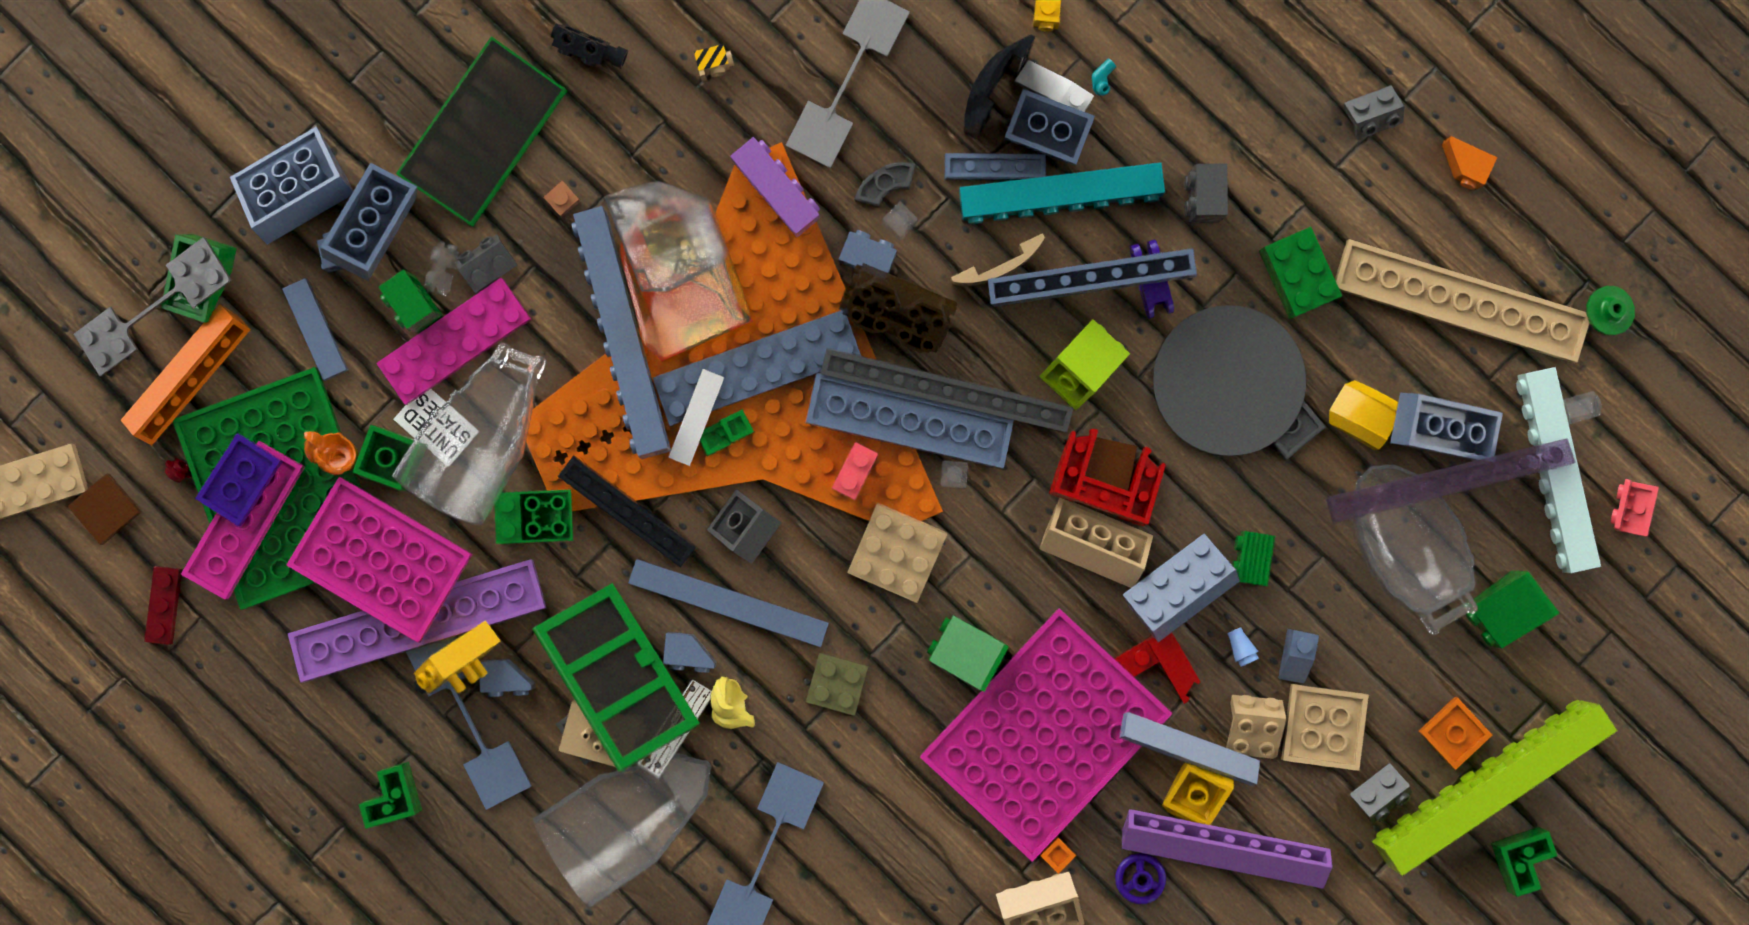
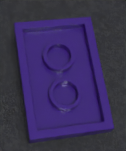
[195,433,283,526]

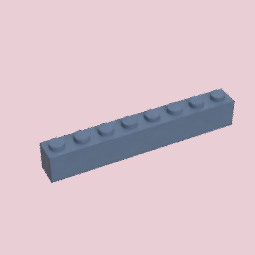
[988,248,1197,307]

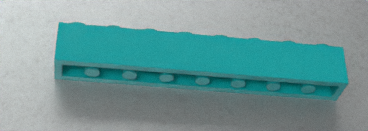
[959,162,1165,224]

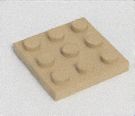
[847,502,947,603]
[1281,684,1369,771]

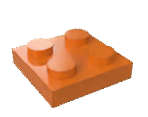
[1418,697,1493,770]

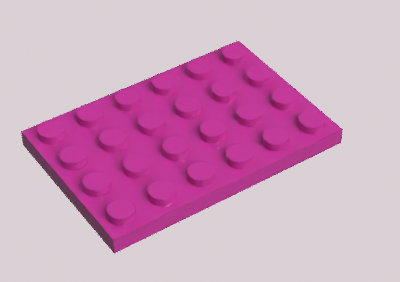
[287,477,473,643]

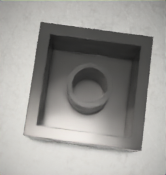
[1184,164,1228,223]

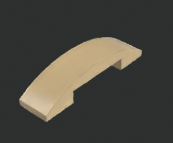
[950,233,1045,286]

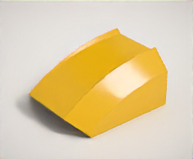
[1329,380,1398,450]
[1162,762,1234,825]

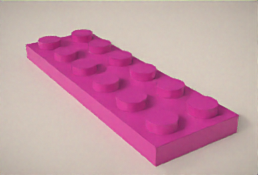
[376,277,532,405]
[181,441,305,600]

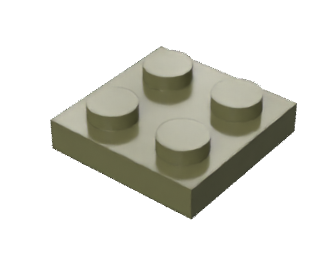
[806,652,868,716]

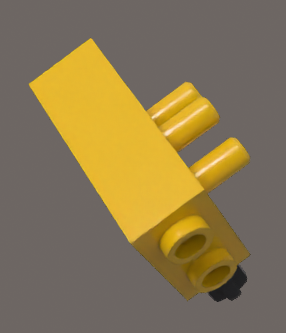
[414,620,500,694]

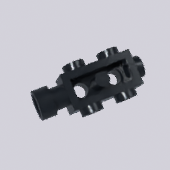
[551,23,628,69]

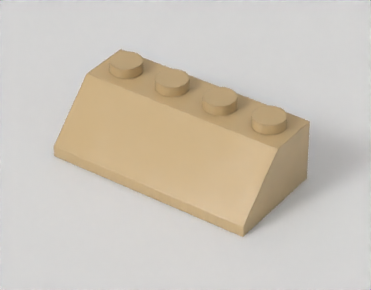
[1039,498,1153,588]

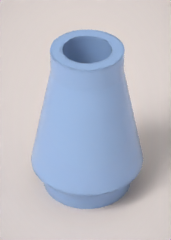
[1227,627,1259,667]

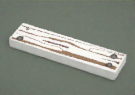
[637,679,712,779]

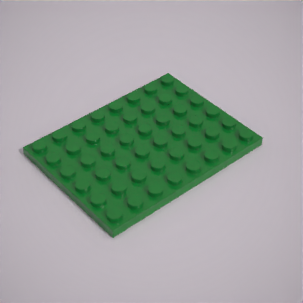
[173,367,362,610]

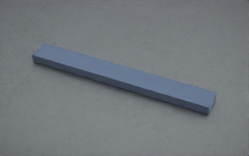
[628,559,829,647]

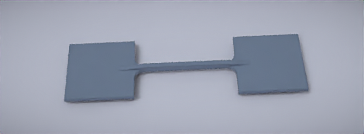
[406,636,532,810]
[707,762,824,925]

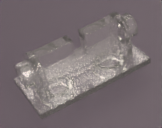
[425,242,459,296]

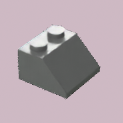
[707,489,782,564]

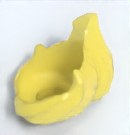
[710,676,755,729]

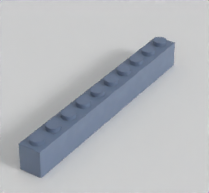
[572,206,671,459]

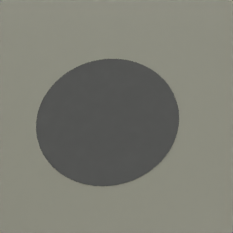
[1153,305,1306,456]

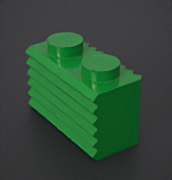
[1232,531,1275,586]

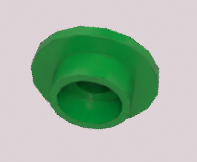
[1586,286,1635,336]

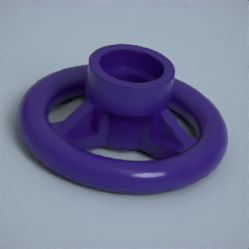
[1115,853,1166,904]

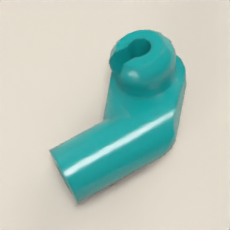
[1092,58,1116,96]

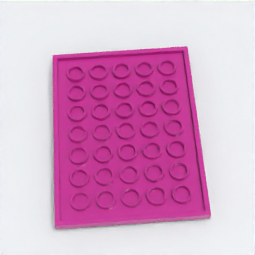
[920,608,1173,862]

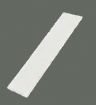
[669,369,724,466]

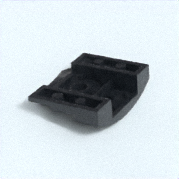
[964,34,1036,140]

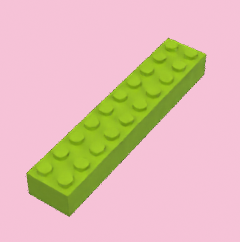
[1372,700,1617,876]

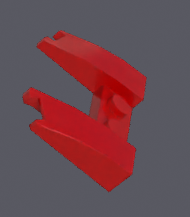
[1049,429,1166,526]
[1114,632,1200,704]

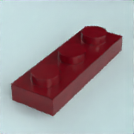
[144,566,183,645]

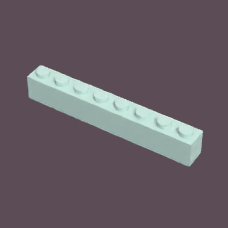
[1516,367,1601,573]

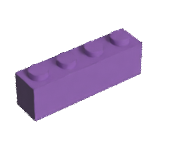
[730,137,820,238]

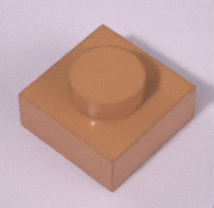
[544,181,580,217]

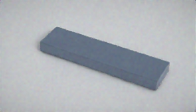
[945,153,1046,180]
[282,278,349,381]

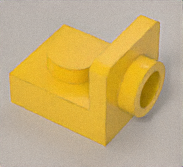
[1033,0,1061,32]

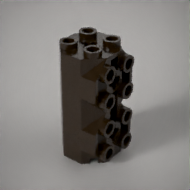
[839,263,957,353]

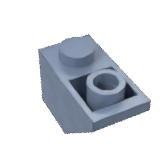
[663,632,717,673]
[480,659,536,697]

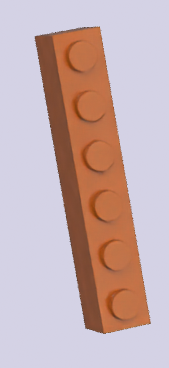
[121,304,251,446]

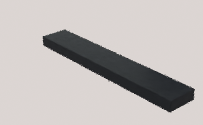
[558,455,696,568]

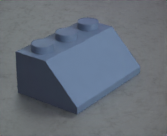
[1004,89,1095,166]

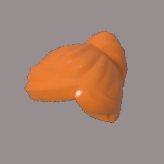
[304,431,359,475]

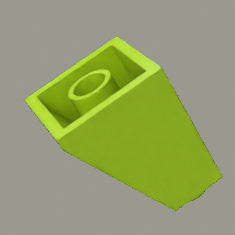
[1039,319,1130,411]

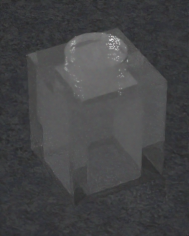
[882,201,918,241]
[1563,391,1602,424]
[940,461,968,489]

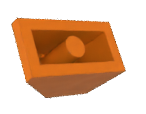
[1442,136,1497,190]

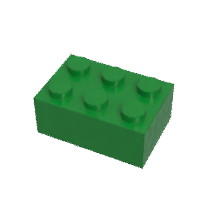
[1259,226,1342,320]

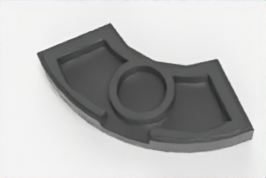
[854,162,916,207]

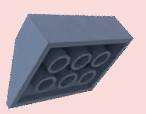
[230,126,354,245]

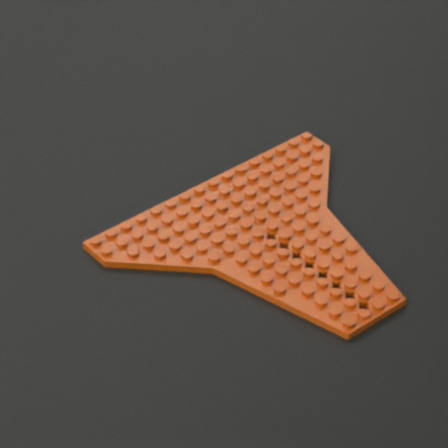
[517,142,943,521]

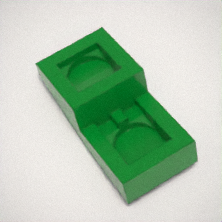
[699,409,754,457]

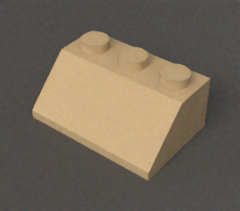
[996,872,1084,925]

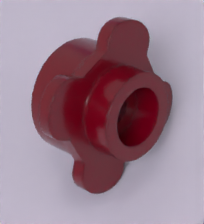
[165,458,192,483]

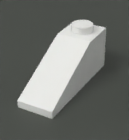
[1014,60,1094,112]

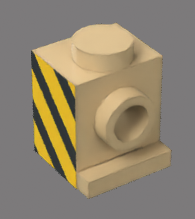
[694,44,734,82]

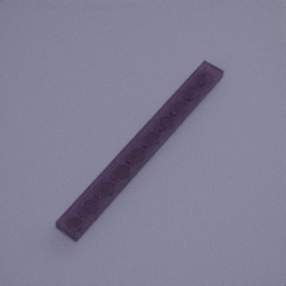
[1326,438,1576,524]

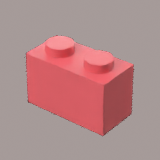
[832,442,878,500]

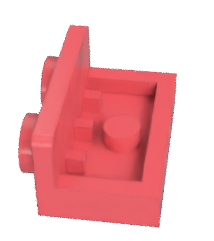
[1611,479,1659,537]

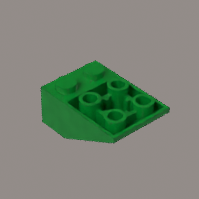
[494,489,573,544]

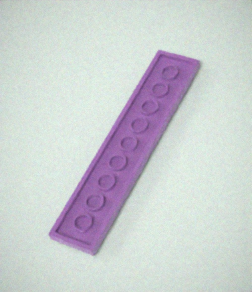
[288,559,547,683]

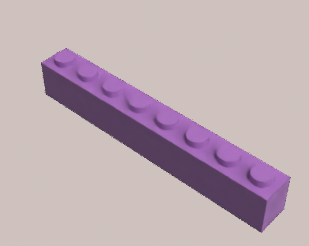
[1122,809,1332,889]

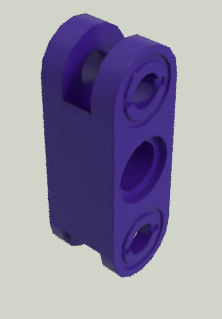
[1130,239,1174,319]

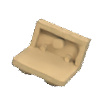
[1226,695,1286,759]

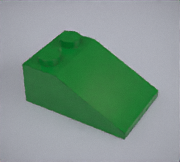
[161,234,237,322]

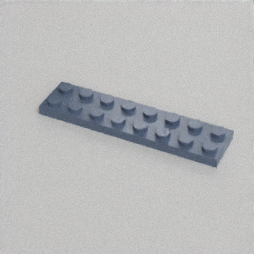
[653,310,861,426]
[805,373,1014,469]

